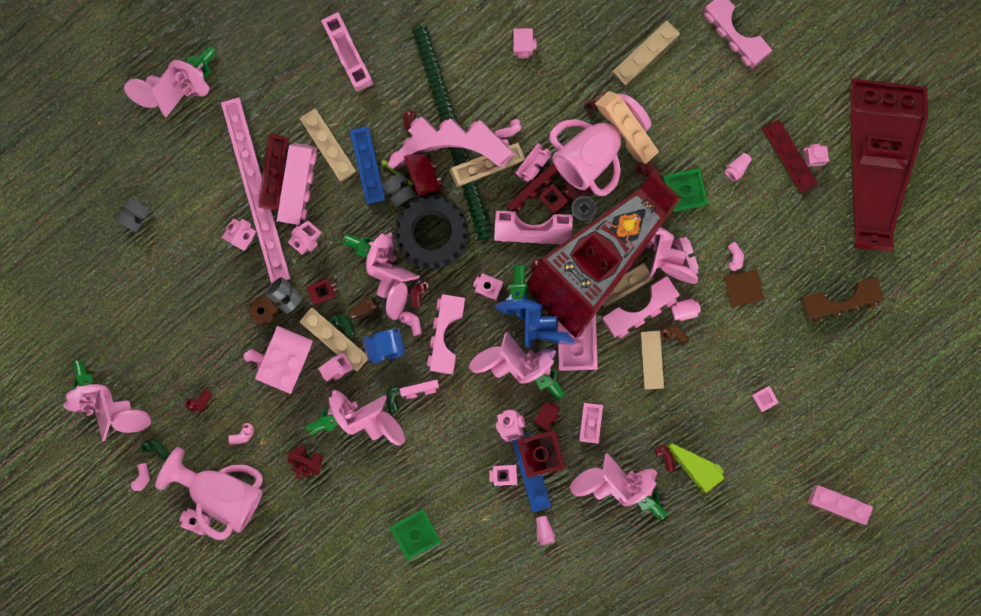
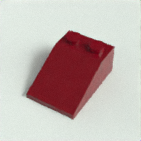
[404,155,443,197]

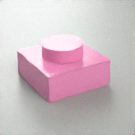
[752,386,779,412]

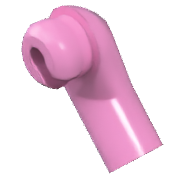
[243,349,264,368]

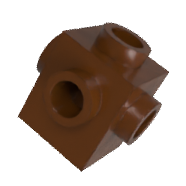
[248,295,280,326]

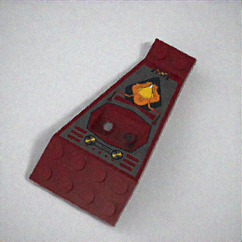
[527,173,681,338]

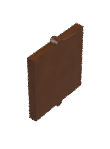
[724,269,764,307]

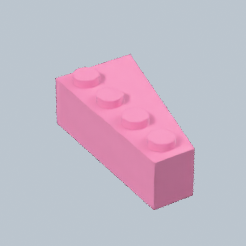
[277,143,317,225]

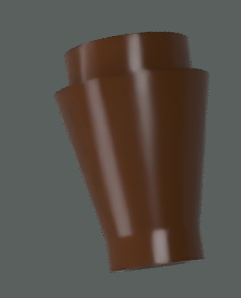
[349,296,379,320]

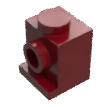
[563,183,594,202]
[539,184,570,214]
[307,278,338,306]
[533,401,561,432]

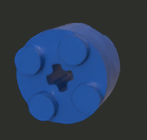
[362,328,405,364]

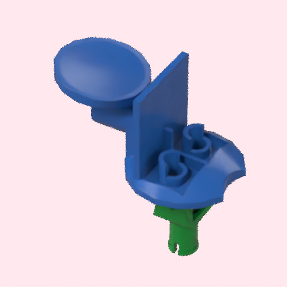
[495,265,575,349]

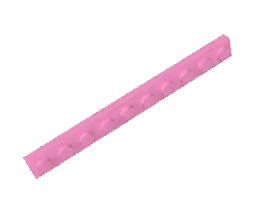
[221,98,291,284]

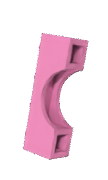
[704,0,772,69]
[321,12,373,92]
[494,211,573,245]
[602,276,680,339]
[427,294,465,375]

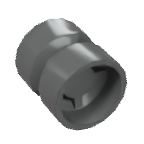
[381,172,416,208]
[571,196,597,224]
[115,198,150,233]
[266,277,302,313]

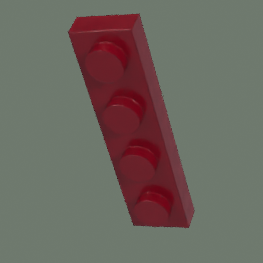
[762,119,818,194]
[258,133,288,211]
[506,163,560,213]

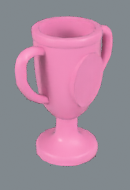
[549,94,651,196]
[155,447,263,540]

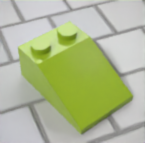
[666,444,724,493]

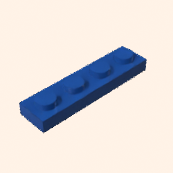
[350,126,386,205]
[512,433,551,512]

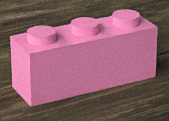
[807,485,873,525]

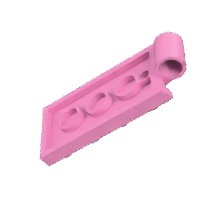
[558,314,598,371]

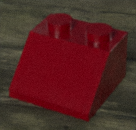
[517,431,566,478]

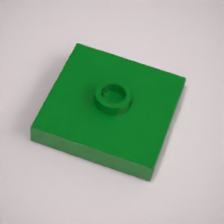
[662,168,708,213]
[389,508,442,561]

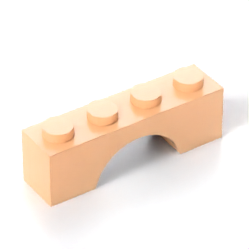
[595,91,659,164]

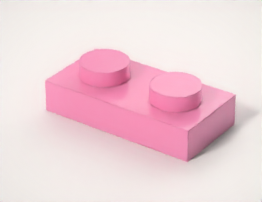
[400,380,439,399]
[579,403,603,444]

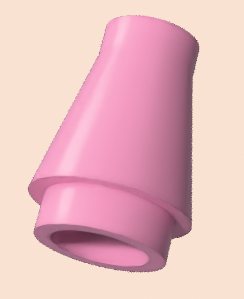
[725,153,752,181]
[536,516,556,546]

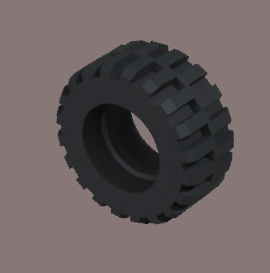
[395,195,469,270]

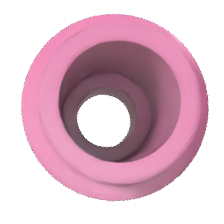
[671,298,701,321]

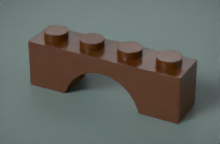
[800,277,883,323]

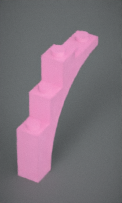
[387,117,515,171]

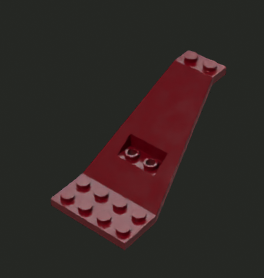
[850,78,928,252]

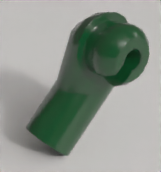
[330,314,355,337]
[386,385,401,413]
[141,440,170,460]

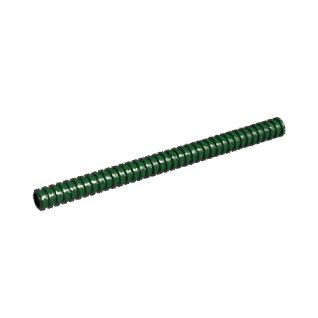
[411,25,494,240]

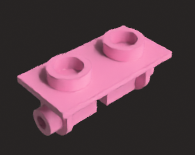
[515,143,552,184]
[672,237,699,274]

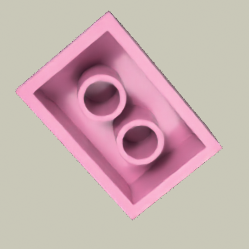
[254,326,313,394]

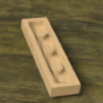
[612,21,680,86]
[299,109,356,182]
[450,143,525,187]
[300,308,368,372]

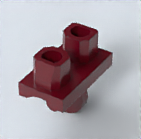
[287,445,323,479]

